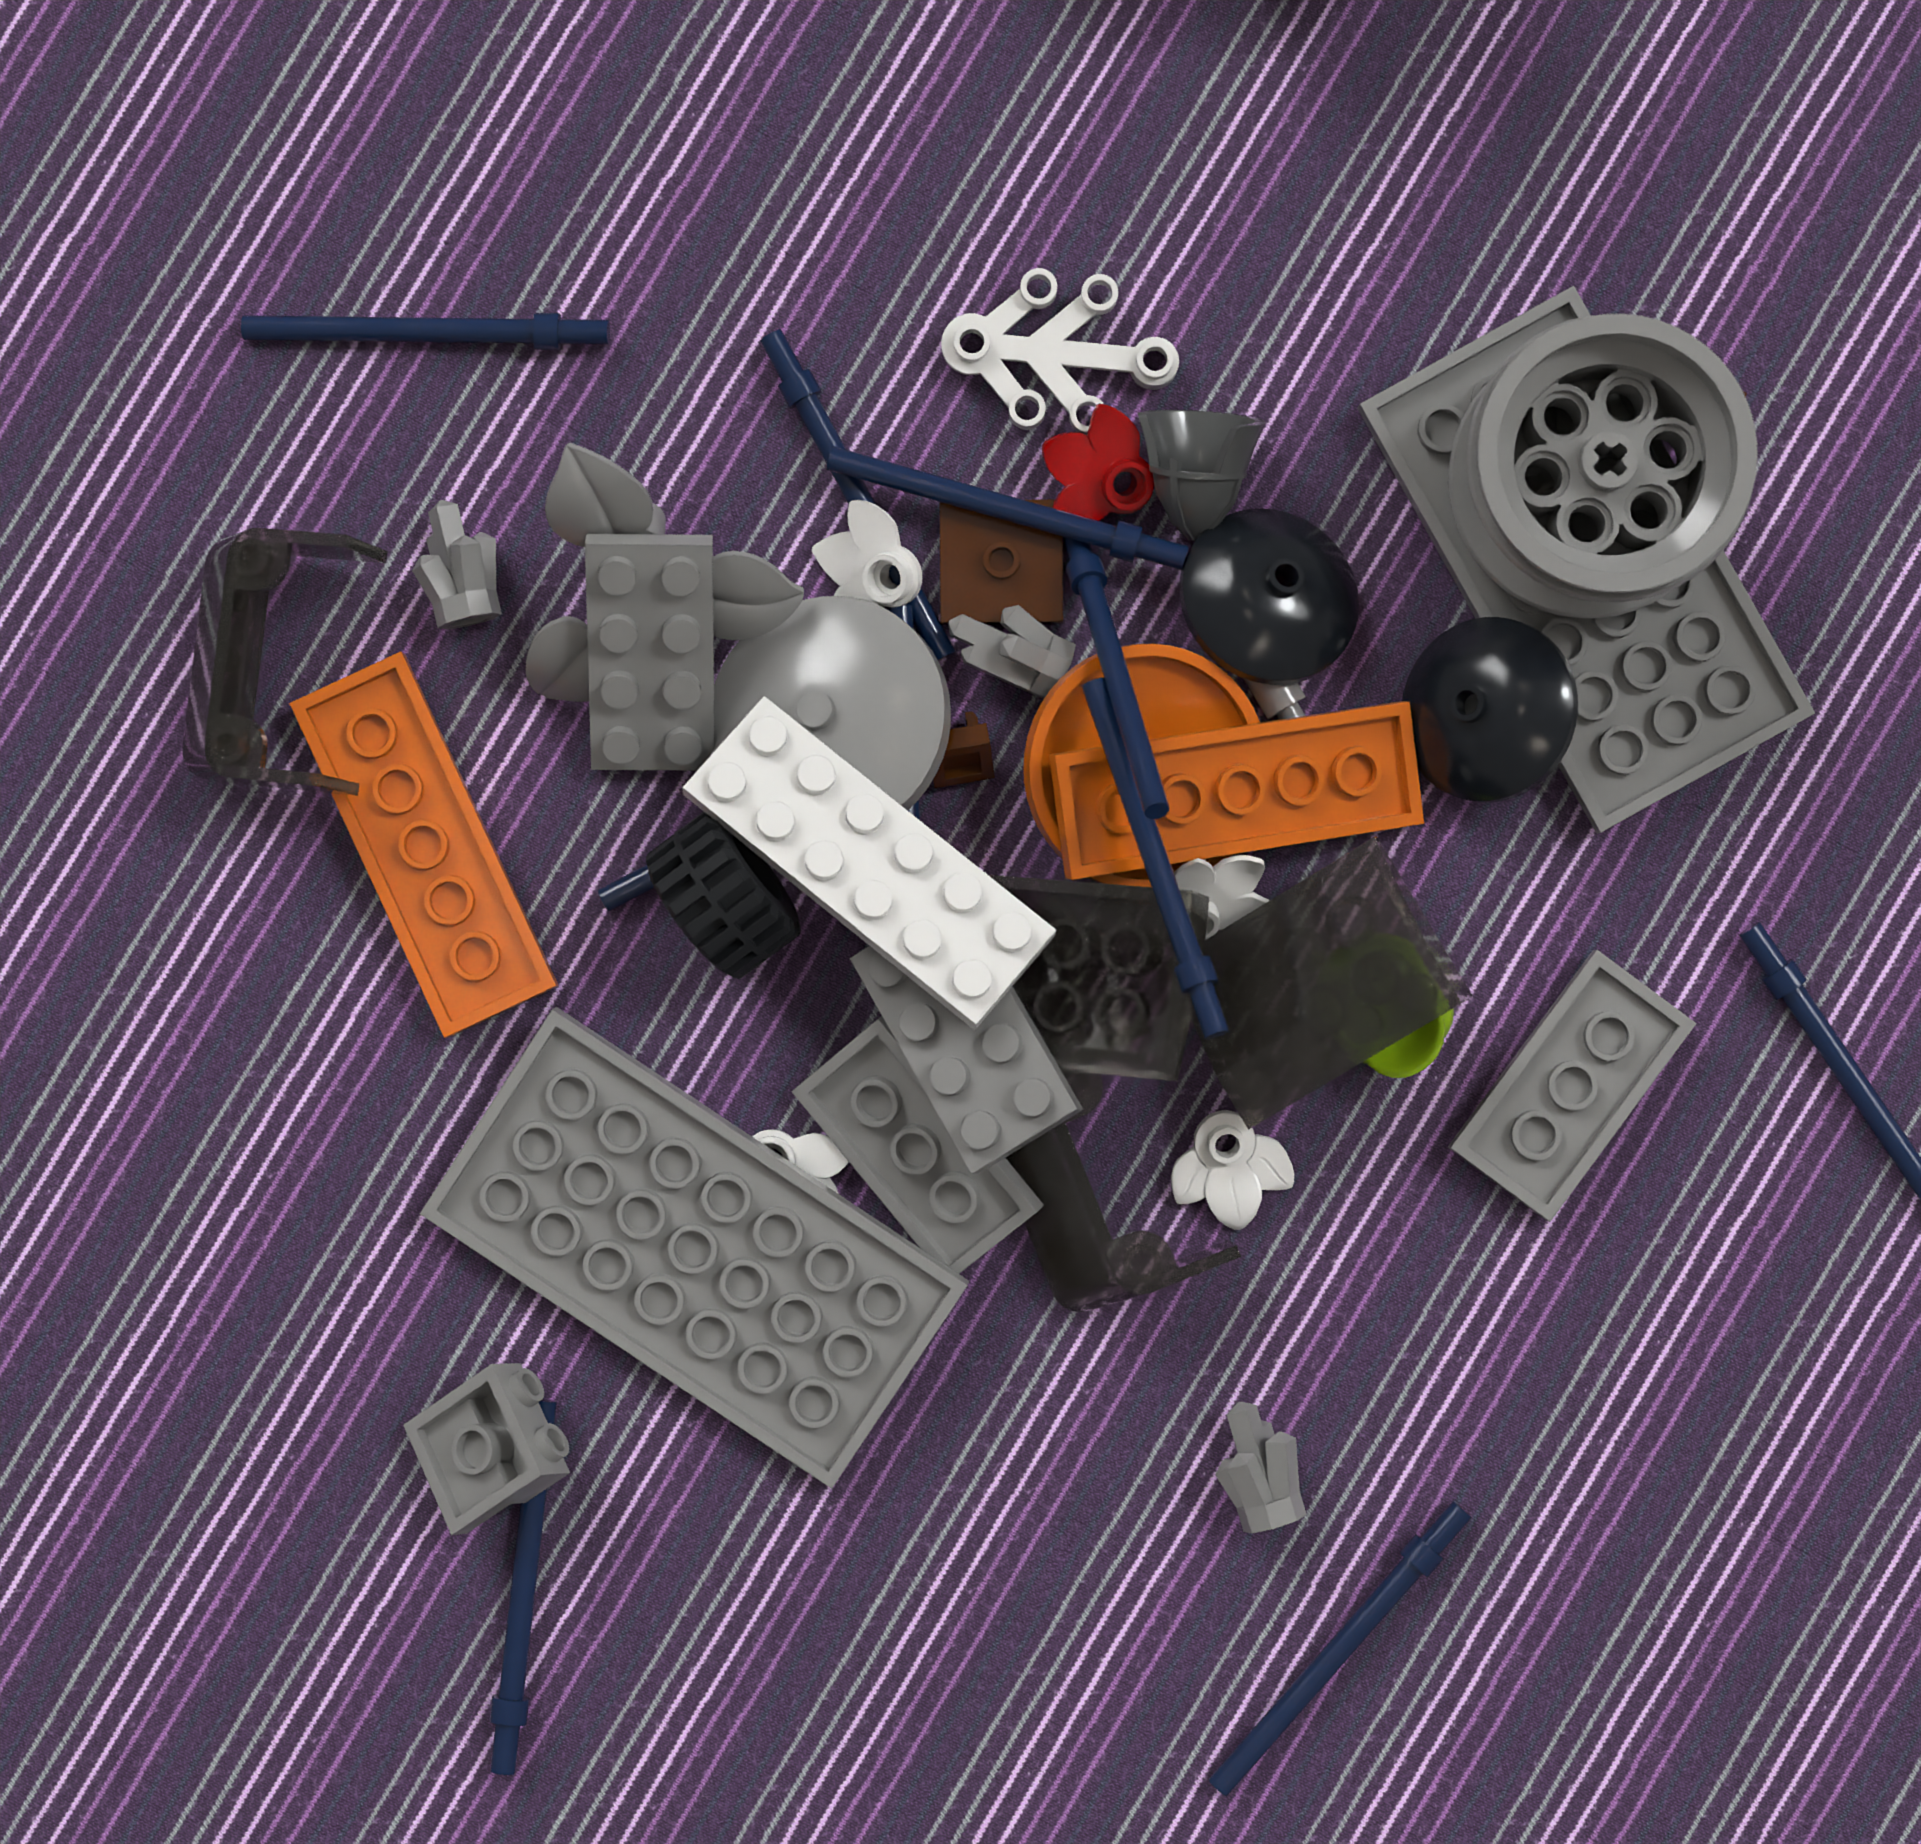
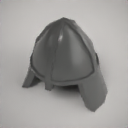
[1137,410,1266,541]

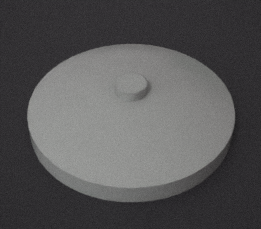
[711,596,951,811]

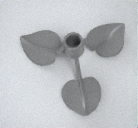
[526,443,804,702]

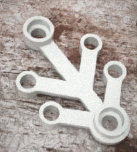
[941,268,1179,434]

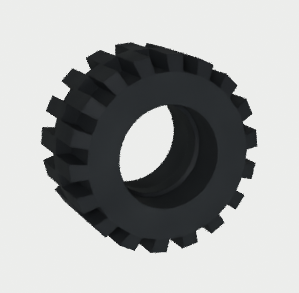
[646,812,801,979]

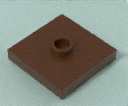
[940,499,1063,625]

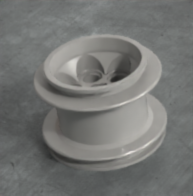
[1448,314,1758,618]

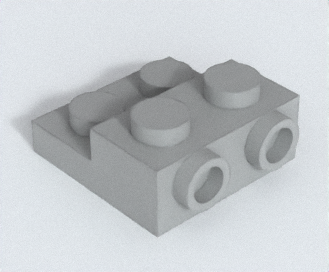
[403,1363,570,1535]

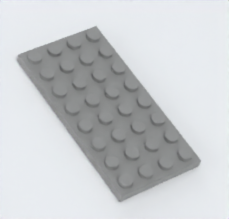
[1357,286,1815,834]
[420,1007,969,1489]

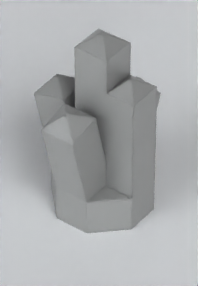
[412,500,502,630]
[948,605,1076,700]
[1215,1402,1307,1533]

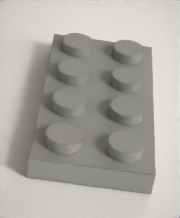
[585,534,714,771]
[850,946,1083,1174]
[1448,950,1697,1222]
[791,1016,1044,1274]

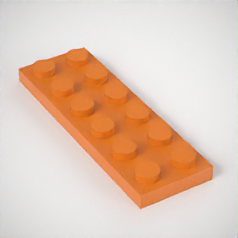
[289,651,559,1038]
[1049,701,1424,880]

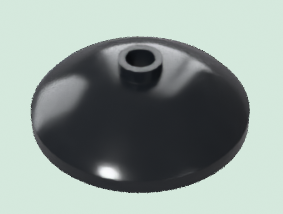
[1179,508,1359,685]
[1402,617,1578,802]

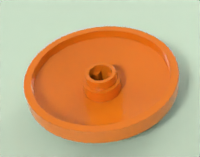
[1023,644,1260,892]

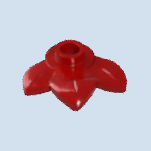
[1042,403,1154,521]

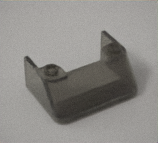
[182,528,387,796]
[1006,1023,1241,1312]

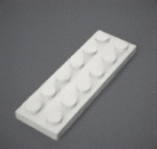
[682,696,1056,1030]

